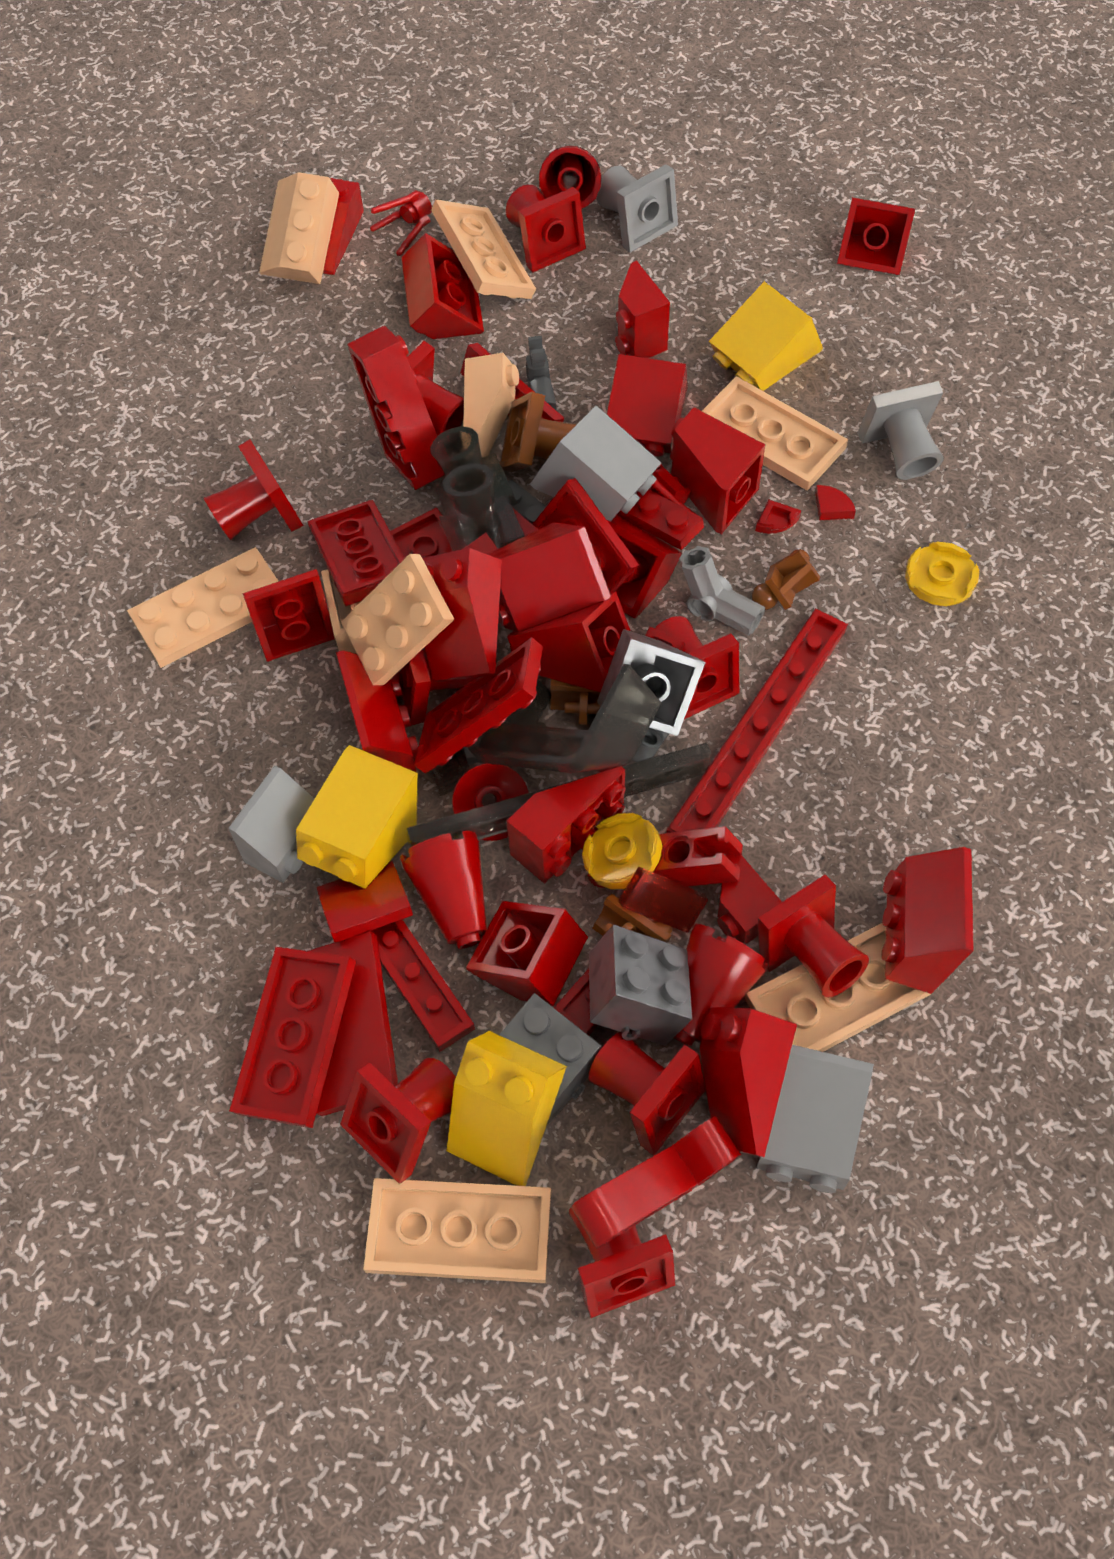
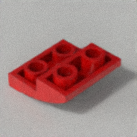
[316,861,413,943]

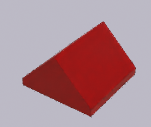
[837,197,916,275]

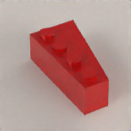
[347,325,451,490]

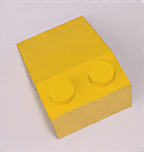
[446,1031,567,1186]

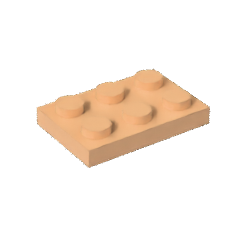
[341,554,454,686]

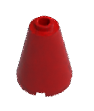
[539,146,602,209]
[400,831,487,949]
[674,924,769,1047]

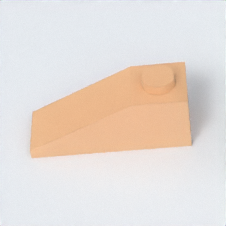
[463,353,519,468]

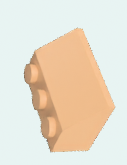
[259,172,339,284]

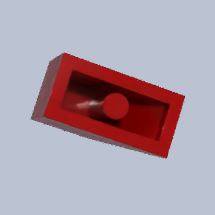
[717,853,782,945]

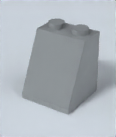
[530,406,661,521]
[757,1045,874,1193]

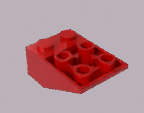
[507,766,626,884]

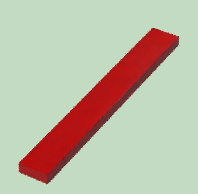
[666,608,848,833]

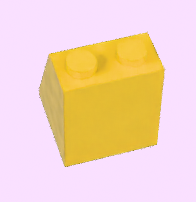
[709,281,823,391]
[296,745,418,889]

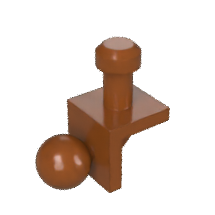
[752,549,821,610]

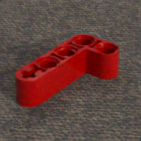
[571,1116,742,1249]

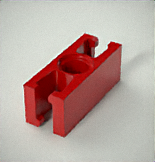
[641,826,743,890]

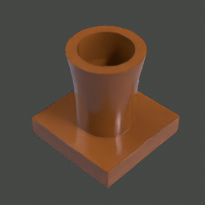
[499,392,577,472]

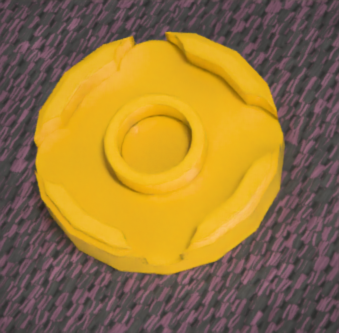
[905,542,979,606]
[582,813,663,889]

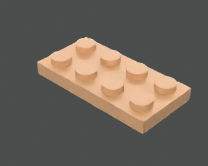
[431,200,536,299]
[702,376,848,491]
[127,547,278,668]
[745,923,931,1052]
[363,1178,551,1283]

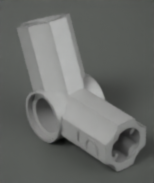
[679,546,765,636]

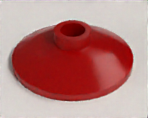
[452,763,530,841]

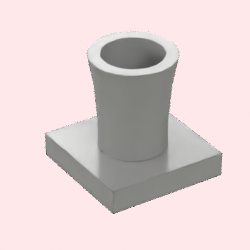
[596,164,678,253]
[857,381,944,480]

